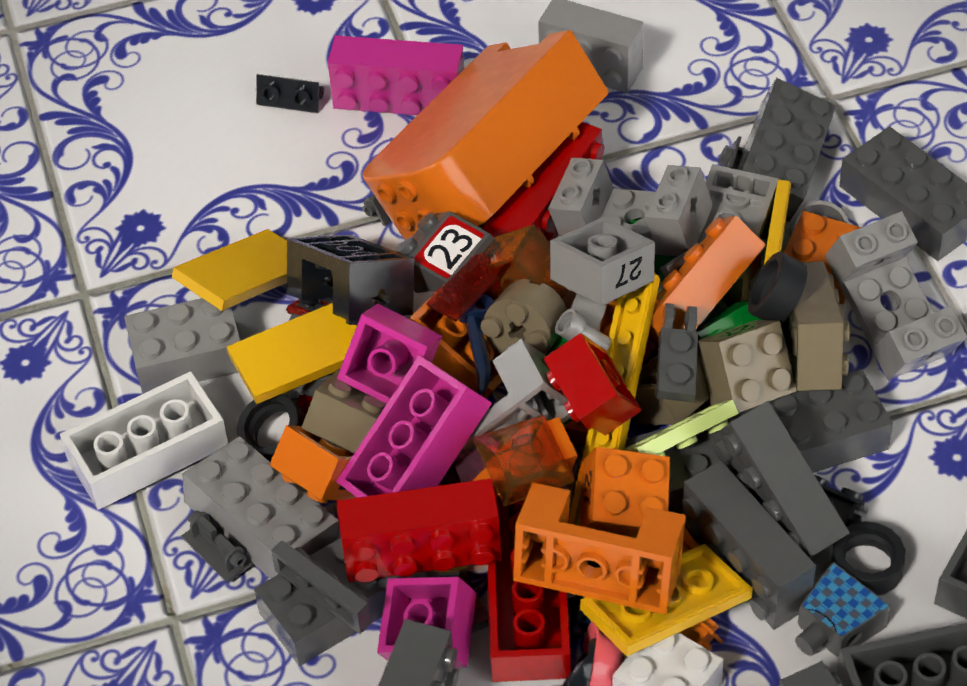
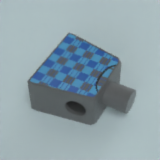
[795,562,890,657]

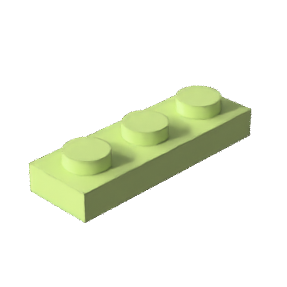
[625,400,739,456]

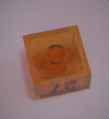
[469,225,568,299]

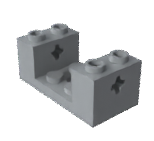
[548,158,713,256]
[698,164,778,307]
[825,211,967,381]
[442,339,571,484]

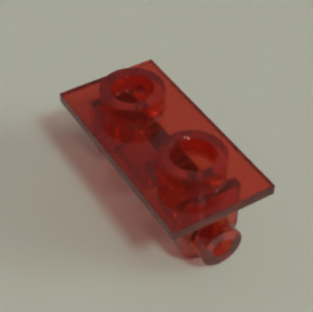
[427,253,499,322]

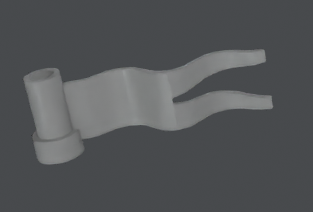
[555,293,611,351]

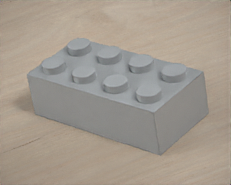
[182,436,339,579]

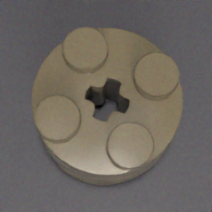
[481,279,567,355]

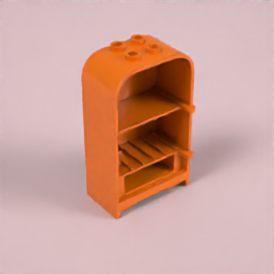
[362,30,609,240]

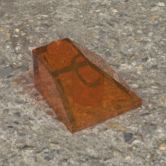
[473,414,575,506]

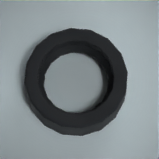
[748,252,808,324]
[236,394,306,462]
[831,521,906,596]

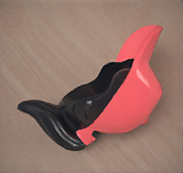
[558,622,624,686]

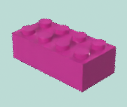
[328,35,464,115]
[336,355,492,497]

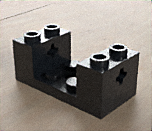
[287,234,414,325]

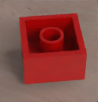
[543,333,642,435]

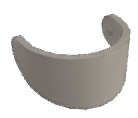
[790,200,849,237]

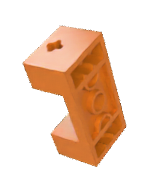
[513,482,686,615]

